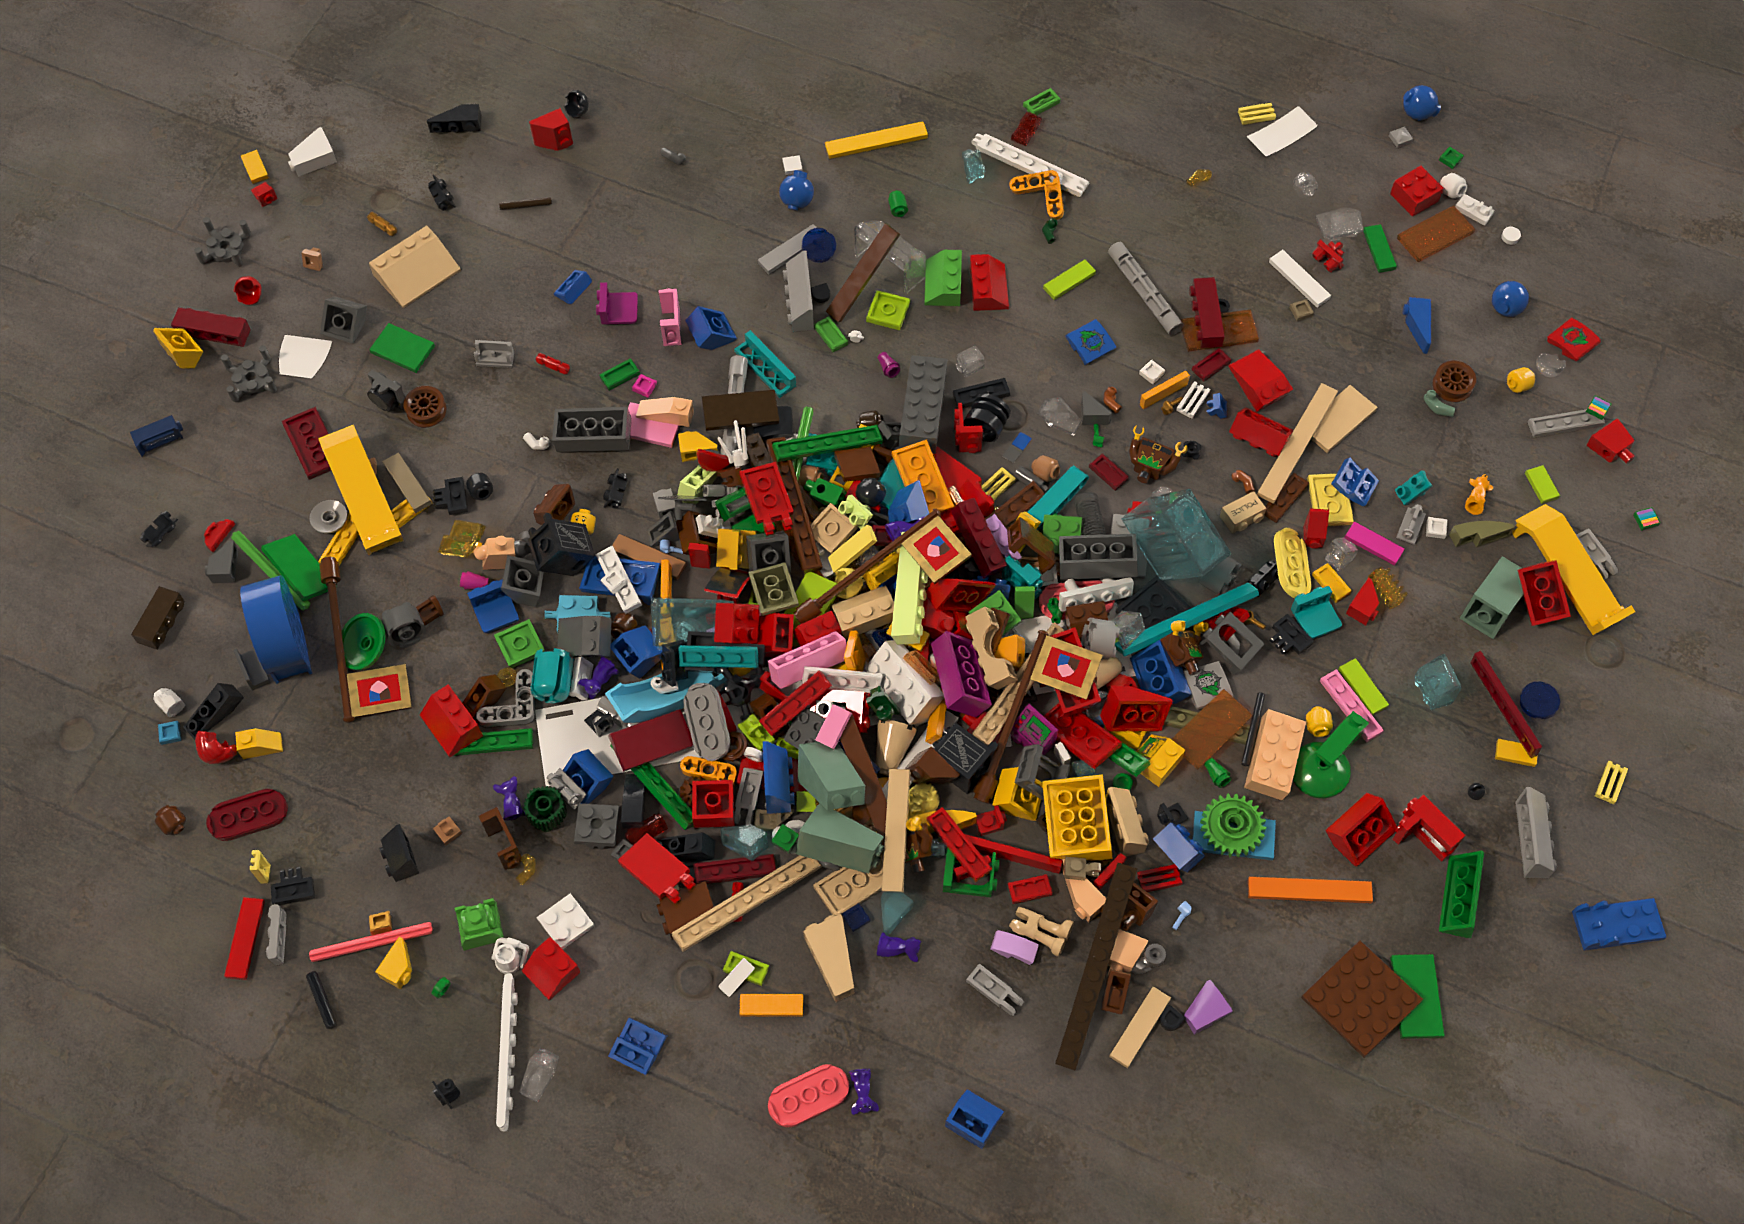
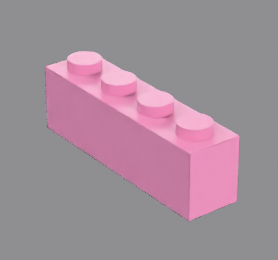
[768,631,847,689]

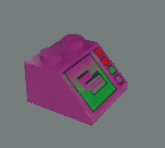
[1011,704,1058,755]

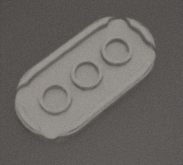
[683,683,730,761]

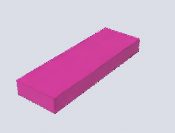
[1344,522,1404,566]

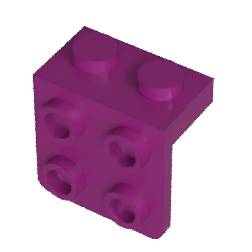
[596,282,638,324]

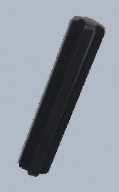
[306,971,337,1029]

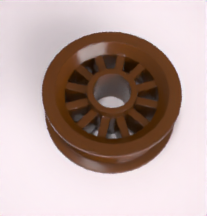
[1433,361,1476,402]
[404,386,447,428]

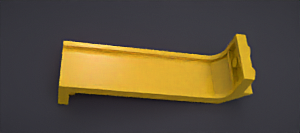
[318,425,404,555]
[1512,504,1635,635]

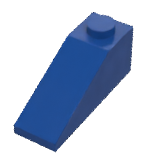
[1403,297,1431,354]

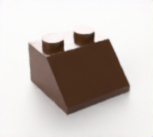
[533,484,575,525]
[676,511,718,555]
[1065,601,1108,649]
[905,747,960,784]

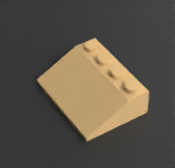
[369,226,461,308]

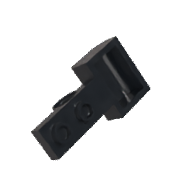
[685,631,766,673]

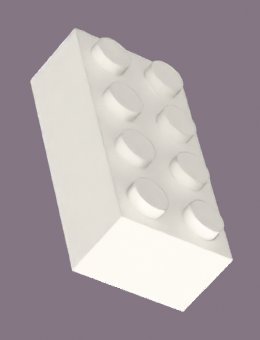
[864,640,944,725]

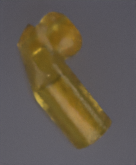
[1186,169,1212,186]
[516,854,536,885]

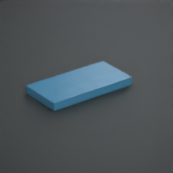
[1192,811,1276,860]

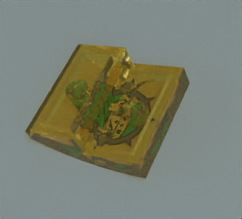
[438,520,486,558]

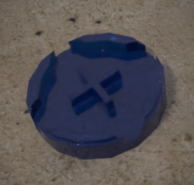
[801,228,836,263]
[1520,681,1560,719]

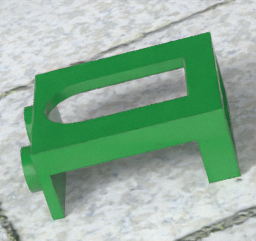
[943,847,999,898]

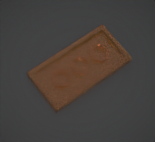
[1397,205,1475,262]
[1181,309,1259,352]
[1171,689,1253,770]

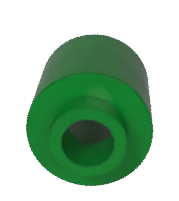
[888,190,908,217]

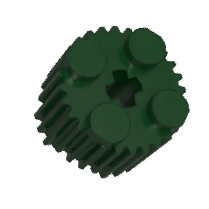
[524,786,567,832]

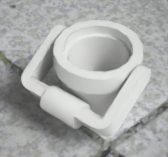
[492,937,529,974]

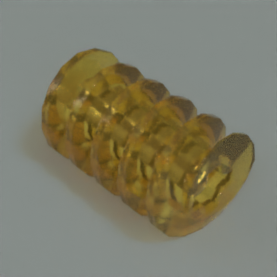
[1367,567,1408,610]

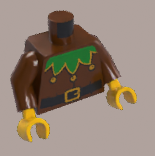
[1129,425,1188,483]
[1160,620,1208,676]
[876,817,933,874]

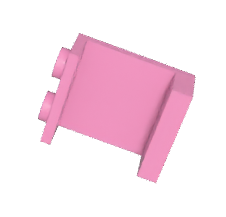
[659,289,682,346]

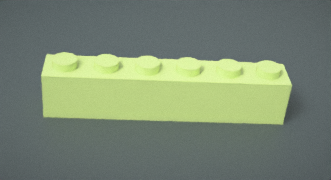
[891,532,928,645]

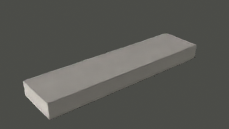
[758,224,824,275]
[1527,409,1605,438]

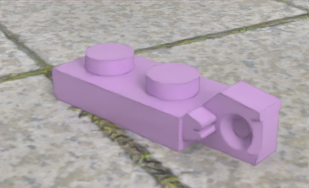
[985,514,1022,561]

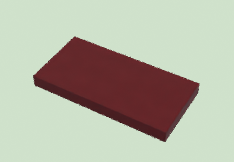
[281,407,331,480]
[608,709,694,772]

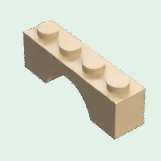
[965,606,1018,690]

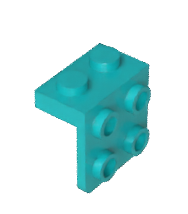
[1291,586,1342,639]

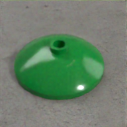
[342,613,385,670]
[1293,742,1351,799]

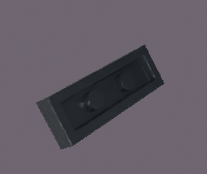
[953,378,1010,408]

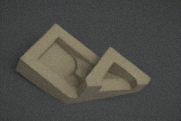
[754,809,794,831]

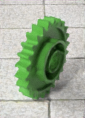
[1200,793,1267,857]

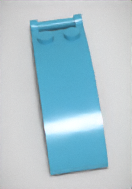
[605,671,726,723]

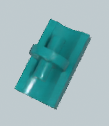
[1395,470,1432,505]

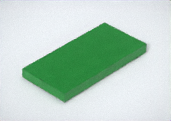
[261,534,328,601]
[1390,954,1445,1039]

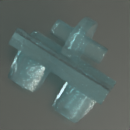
[962,149,985,184]

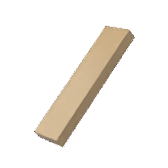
[1109,987,1171,1068]

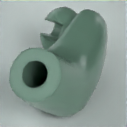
[1424,390,1455,417]

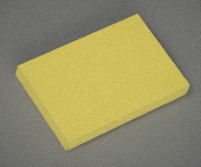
[1307,474,1354,526]

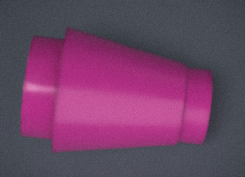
[460,571,489,590]

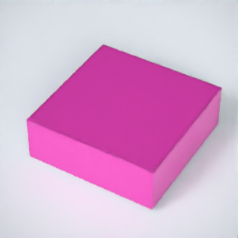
[632,374,657,398]

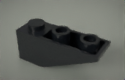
[427,104,482,133]
[184,683,244,740]
[655,832,716,862]

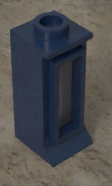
[130,415,183,457]

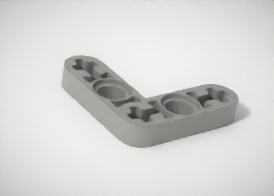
[476,669,535,727]

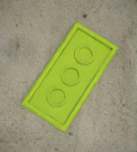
[784,572,838,649]

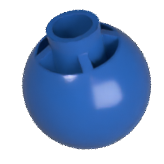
[1403,85,1441,120]
[779,170,814,211]
[1492,281,1529,317]

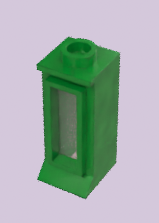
[715,487,751,522]

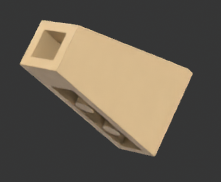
[803,914,854,1002]

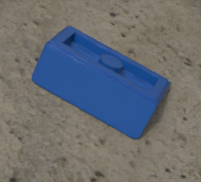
[554,270,592,304]

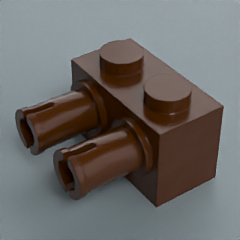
[1101,882,1158,931]

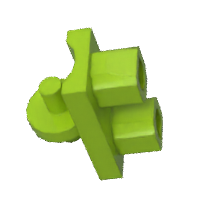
[737,714,775,751]

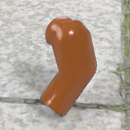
[1104,387,1122,414]
[1231,470,1255,494]

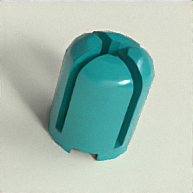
[530,648,574,704]

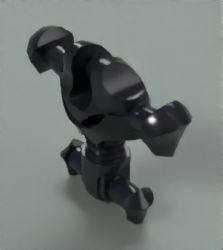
[716,665,775,722]

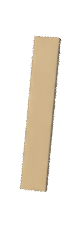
[882,769,910,893]

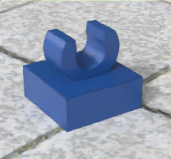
[1207,393,1227,419]

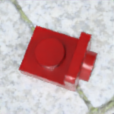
[251,182,278,207]
[976,805,1007,836]

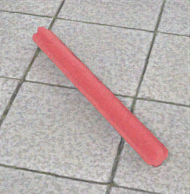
[309,922,433,962]

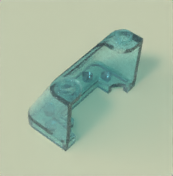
[651,597,734,650]

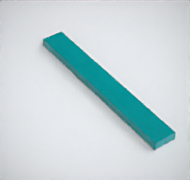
[1115,583,1259,657]

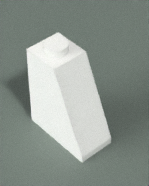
[288,127,337,177]

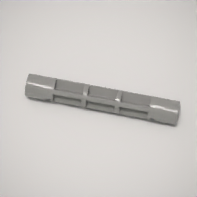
[1108,242,1184,336]
[720,355,748,464]

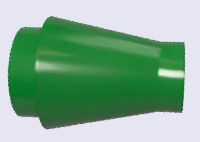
[1204,758,1232,788]

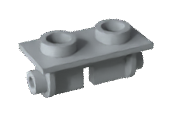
[1396,504,1426,544]
[546,768,587,809]

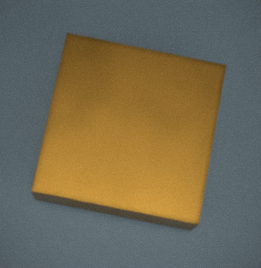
[369,911,392,936]

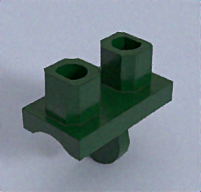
[866,686,901,721]

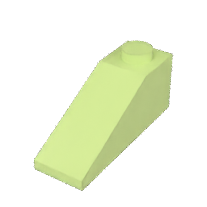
[677,466,717,505]

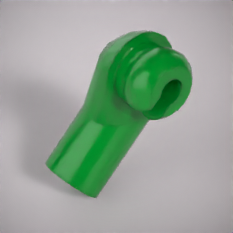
[1047,598,1063,624]

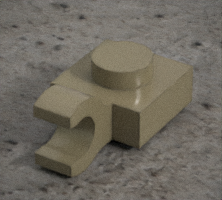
[1064,857,1101,881]

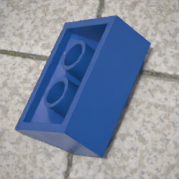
[1130,640,1192,704]
[763,741,795,814]

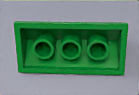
[1439,851,1484,939]

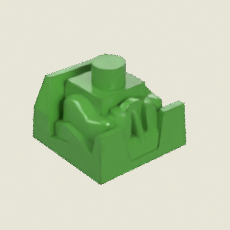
[455,898,504,951]

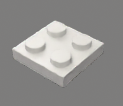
[537,893,595,949]

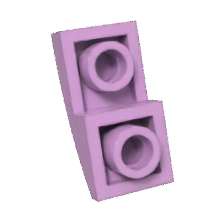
[990,930,1038,965]

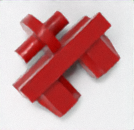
[1312,239,1344,272]

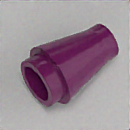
[877,352,900,378]

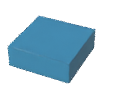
[158,721,181,745]

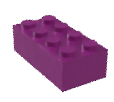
[931,631,992,717]

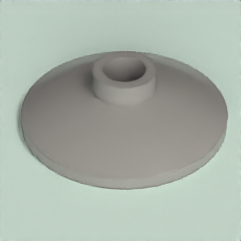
[310,500,348,534]

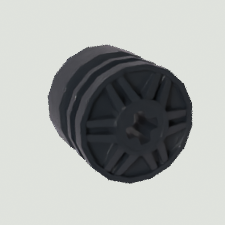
[963,393,1011,442]

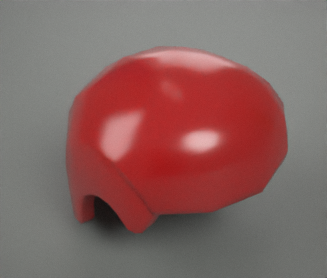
[234,276,262,305]

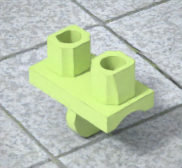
[838,495,873,529]

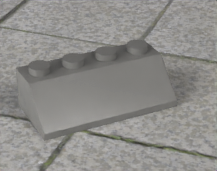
[783,251,814,332]
[1515,787,1556,878]

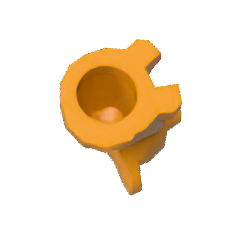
[1465,474,1493,515]

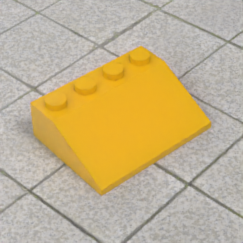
[1042,774,1113,861]

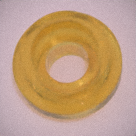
[497,667,517,687]

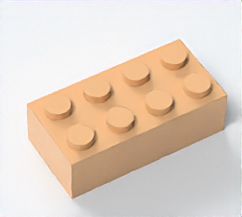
[1244,709,1306,800]

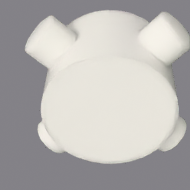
[848,330,864,343]

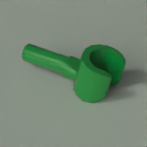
[1093,424,1104,448]

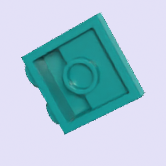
[1002,556,1044,599]

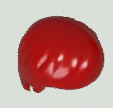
[195,731,238,764]

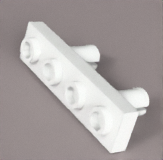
[1058,577,1134,612]

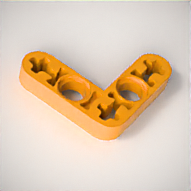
[1009,170,1064,220]
[680,756,737,787]

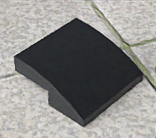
[754,406,794,441]

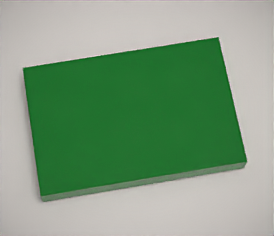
[369,323,435,373]

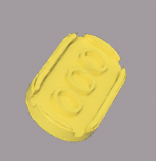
[1274,528,1311,598]

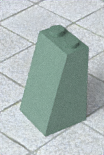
[1459,556,1524,639]
[797,742,865,810]
[795,803,884,874]

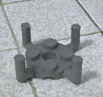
[194,217,251,267]
[221,345,277,402]

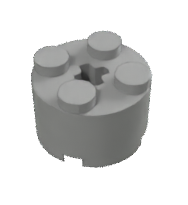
[1081,618,1120,660]

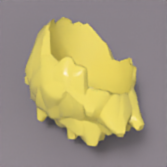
[834,568,865,600]
[908,783,940,819]

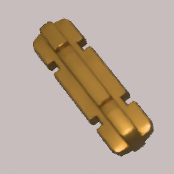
[367,212,397,236]

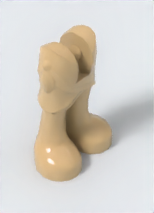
[1009,907,1074,957]

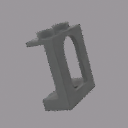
[1201,612,1264,675]
[1014,744,1071,801]

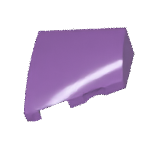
[1184,980,1232,1035]

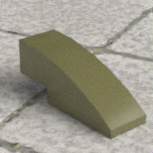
[1449,521,1515,548]

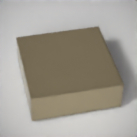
[1289,299,1314,321]

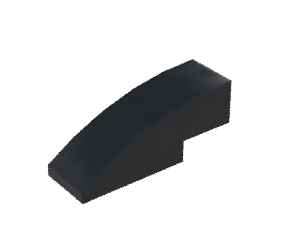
[621,774,646,828]

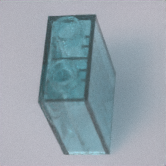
[1121,489,1232,581]

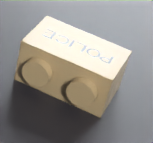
[1220,491,1266,533]

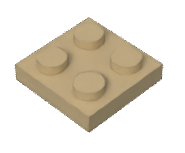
[811,503,858,554]

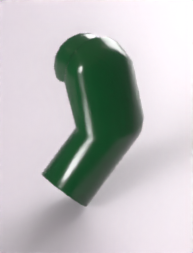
[1042,218,1058,244]

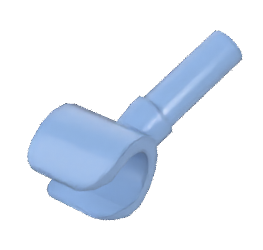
[660,539,683,554]
[1172,901,1191,930]

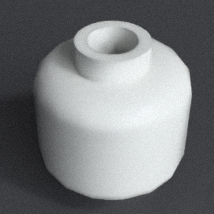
[1440,173,1467,199]

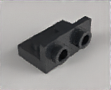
[661,640,688,687]

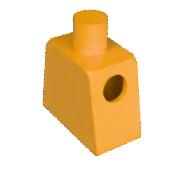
[994,635,1025,671]

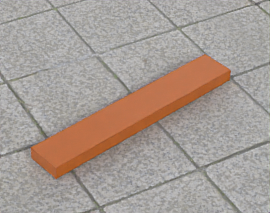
[1248,877,1373,903]

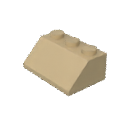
[831,585,894,639]
[1106,787,1149,857]

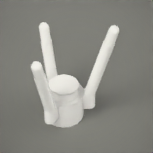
[718,420,749,466]

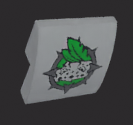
[1183,661,1234,710]

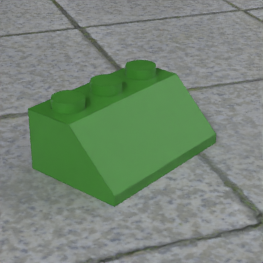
[925,250,962,306]

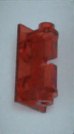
[625,813,668,845]

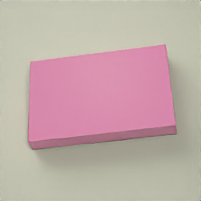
[628,402,680,448]

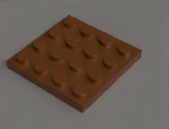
[1302,941,1423,1058]

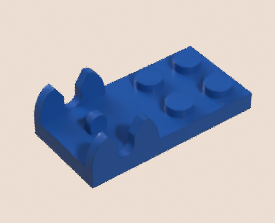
[579,556,661,605]
[1572,898,1666,951]

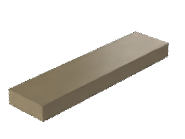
[382,453,432,513]

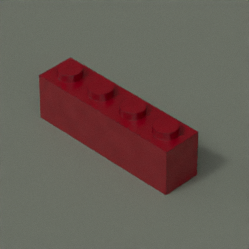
[1189,277,1225,348]
[171,307,251,347]
[951,498,1007,579]

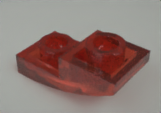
[1011,112,1042,146]

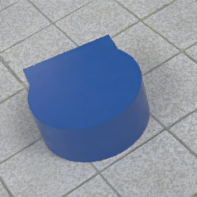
[240,575,312,684]

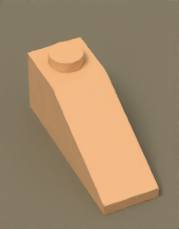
[636,397,694,427]
[1061,859,1106,922]

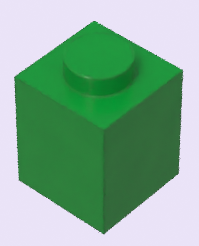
[771,824,799,855]

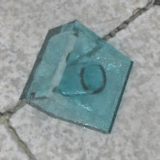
[1414,653,1462,710]

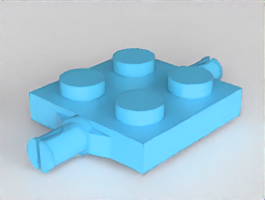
[545,595,611,633]

